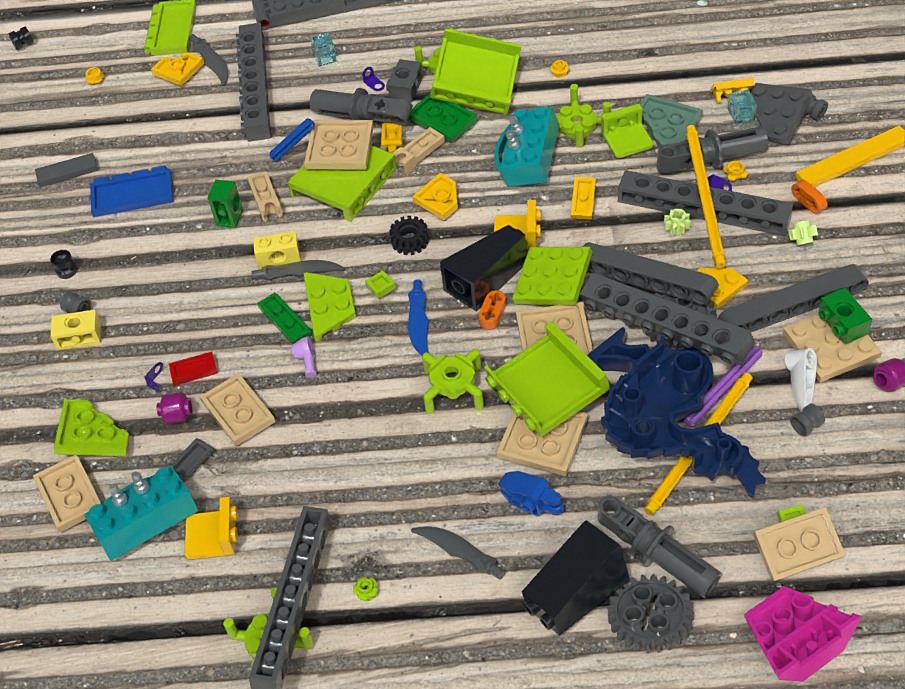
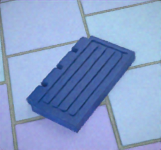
[90,165,174,218]

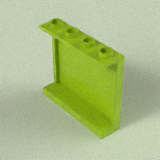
[430,28,522,114]
[288,145,397,222]
[484,321,610,437]

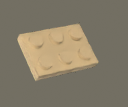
[199,373,275,446]
[33,455,101,532]
[753,507,846,582]

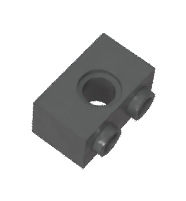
[386,59,423,103]

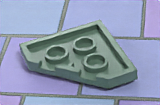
[640,94,703,147]

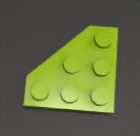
[54,399,129,456]

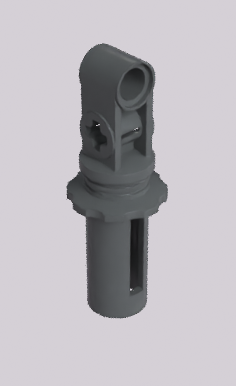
[310,88,413,126]
[656,126,769,173]
[597,495,722,598]

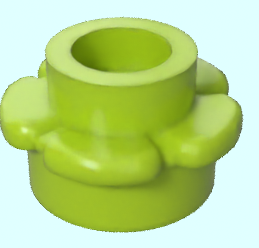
[353,577,378,602]

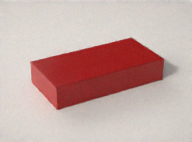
[168,352,218,386]

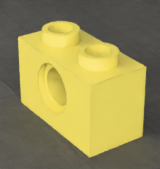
[253,231,301,269]
[51,310,101,350]

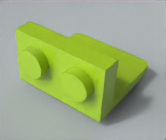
[601,104,653,158]

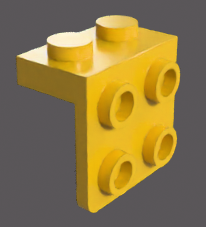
[494,200,541,249]
[185,497,238,559]

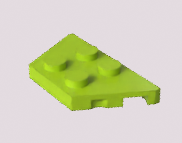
[304,272,356,342]

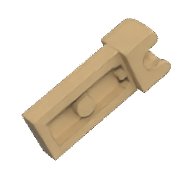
[392,127,445,174]
[247,171,283,222]

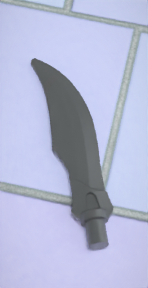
[189,34,228,86]
[251,260,344,279]
[411,526,505,580]

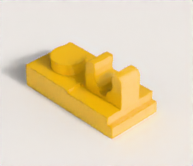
[710,78,755,104]
[381,123,403,153]
[571,177,596,220]

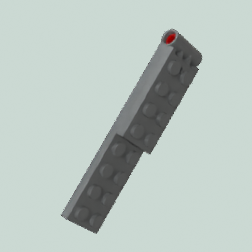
[252,0,401,30]

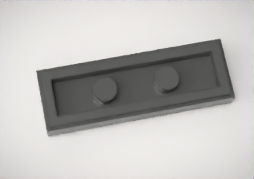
[35,153,98,187]

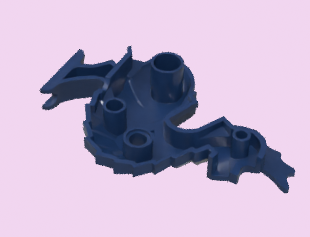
[587,327,766,497]

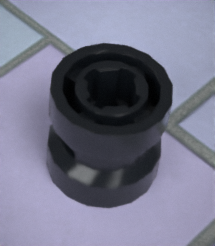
[8,26,34,50]
[50,250,77,279]

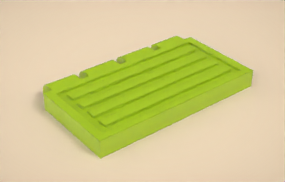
[144,0,196,55]

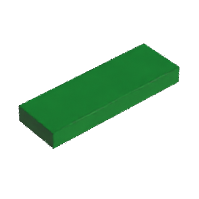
[257,292,313,344]

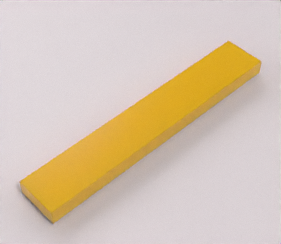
[795,125,905,187]

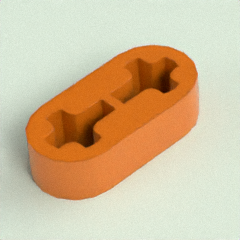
[791,179,827,214]
[479,290,506,330]

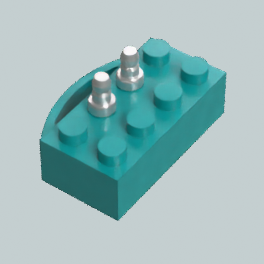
[494,106,559,187]
[84,466,199,561]

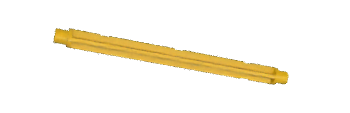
[686,125,726,268]
[644,373,753,516]

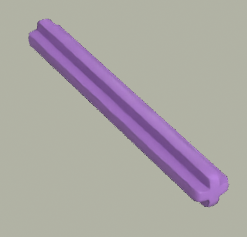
[684,346,763,427]

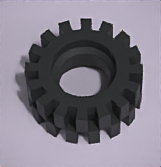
[389,216,429,255]

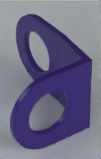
[362,67,385,91]
[708,174,732,191]
[144,362,163,392]

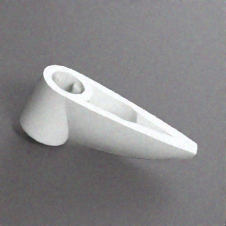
[785,348,817,412]

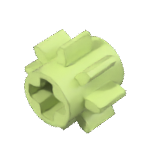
[664,209,691,235]
[788,220,818,245]

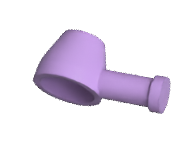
[292,336,317,378]

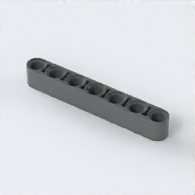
[583,242,719,305]
[718,264,869,332]

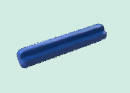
[269,118,315,161]

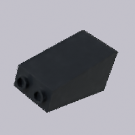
[440,225,527,312]
[521,520,630,636]

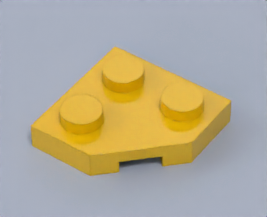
[151,52,205,86]
[412,173,458,221]
[696,268,748,310]

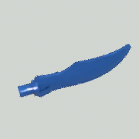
[408,279,429,356]

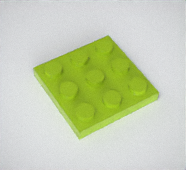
[512,247,593,305]

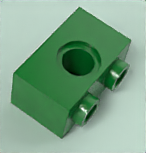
[207,179,243,228]
[818,288,873,344]

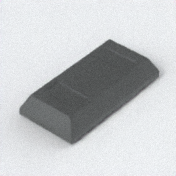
[171,438,214,483]

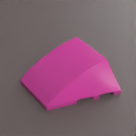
[744,586,861,682]

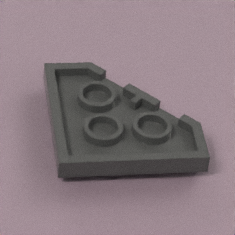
[748,83,813,145]

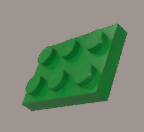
[408,93,478,144]

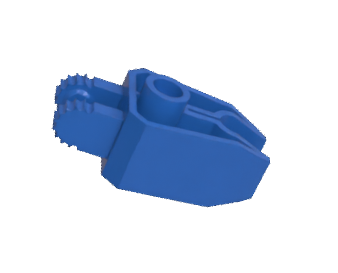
[498,471,564,517]

